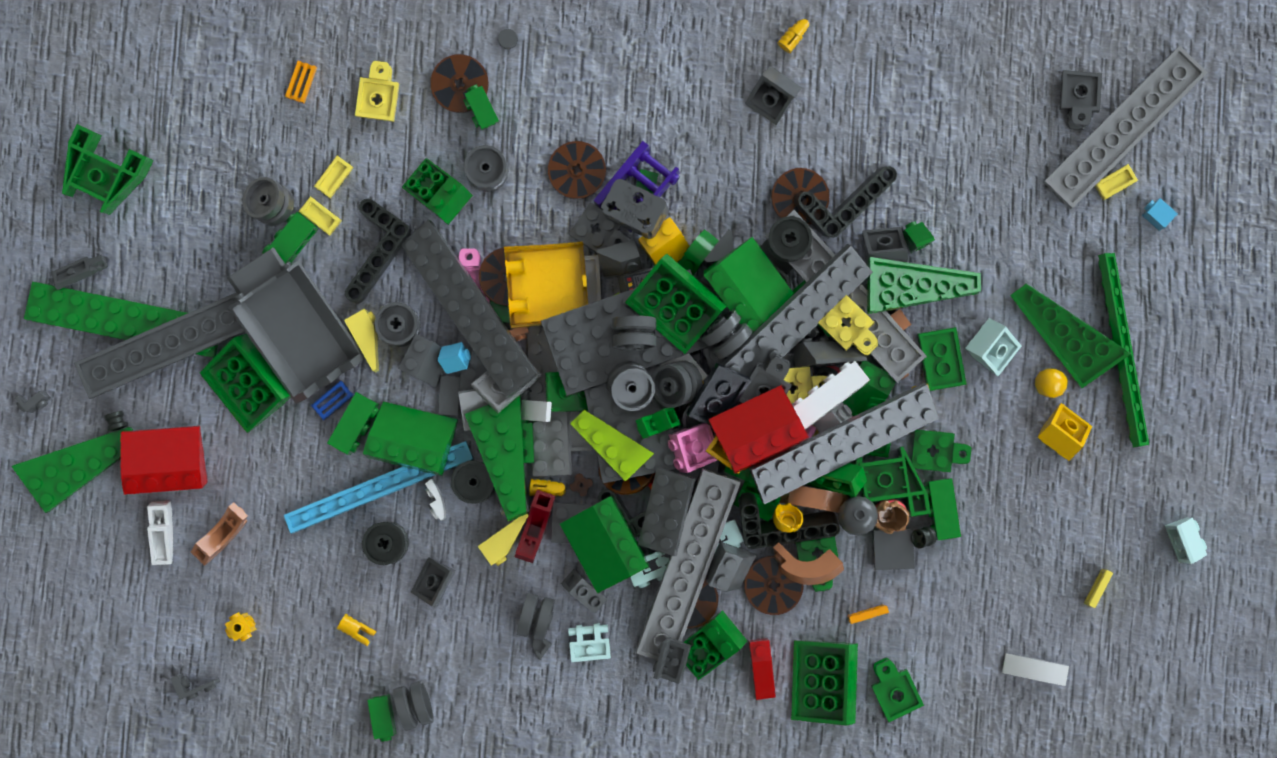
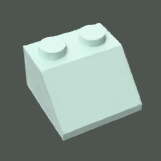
[965,318,1022,376]
[1165,517,1207,564]

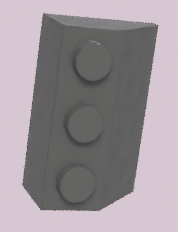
[793,337,867,368]

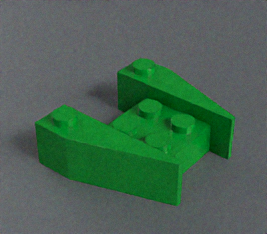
[62,124,154,215]
[849,446,931,517]

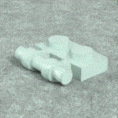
[568,623,611,662]

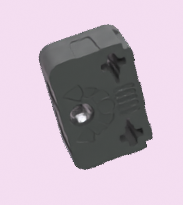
[601,179,669,239]

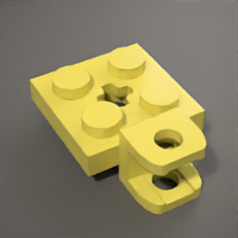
[355,61,400,122]
[818,295,878,355]
[784,367,828,404]

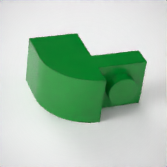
[679,229,719,276]
[635,408,681,439]

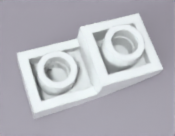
[521,400,552,422]
[425,479,446,521]

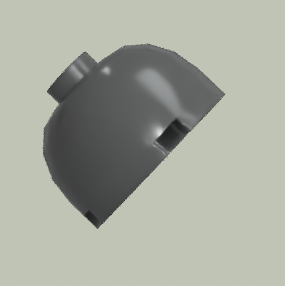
[838,496,878,536]

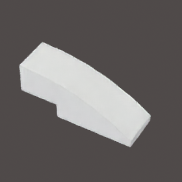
[147,501,173,565]
[1002,653,1069,686]

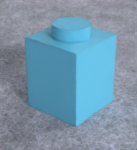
[1142,198,1178,231]
[438,342,471,374]

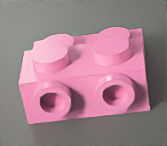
[668,423,717,473]

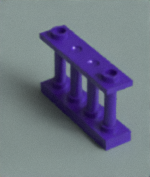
[593,141,680,233]

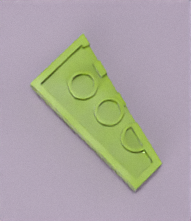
[570,410,654,481]

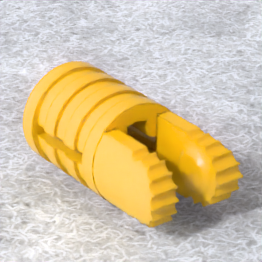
[777,19,809,53]
[530,479,566,497]
[337,614,376,646]

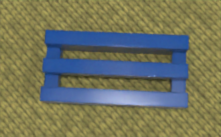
[311,381,354,420]

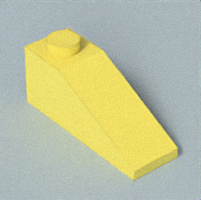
[344,309,379,372]
[478,512,529,566]

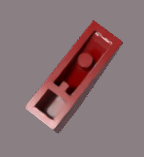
[748,638,776,700]

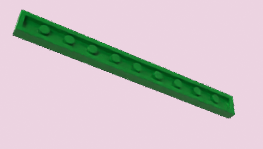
[1098,253,1149,448]

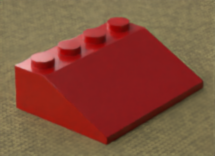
[708,385,809,474]
[121,426,208,495]

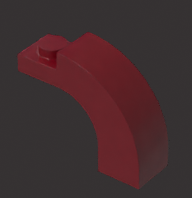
[514,490,556,563]

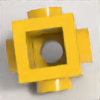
[225,612,257,642]

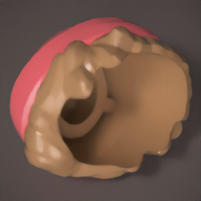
[875,499,909,534]

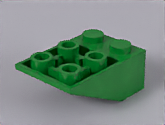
[402,158,473,225]
[683,610,747,681]

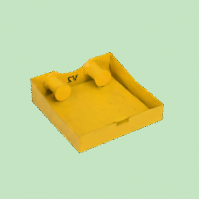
[504,242,588,328]

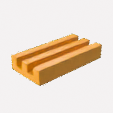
[285,60,317,104]
[847,604,889,624]

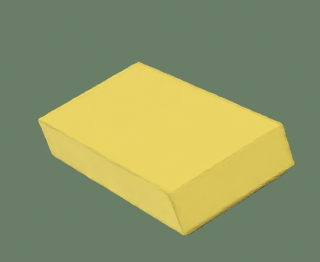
[314,156,353,199]
[1095,164,1138,201]
[298,196,342,236]
[1084,569,1113,608]

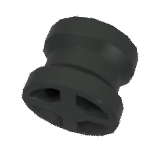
[104,411,127,431]
[911,526,937,549]

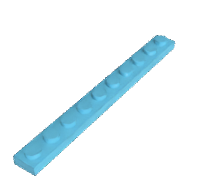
[284,441,474,534]

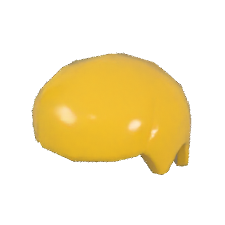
[1035,368,1068,398]
[773,503,803,533]

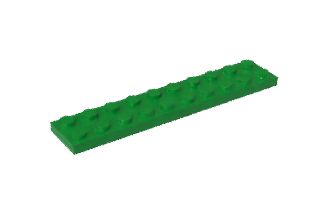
[24,281,218,358]

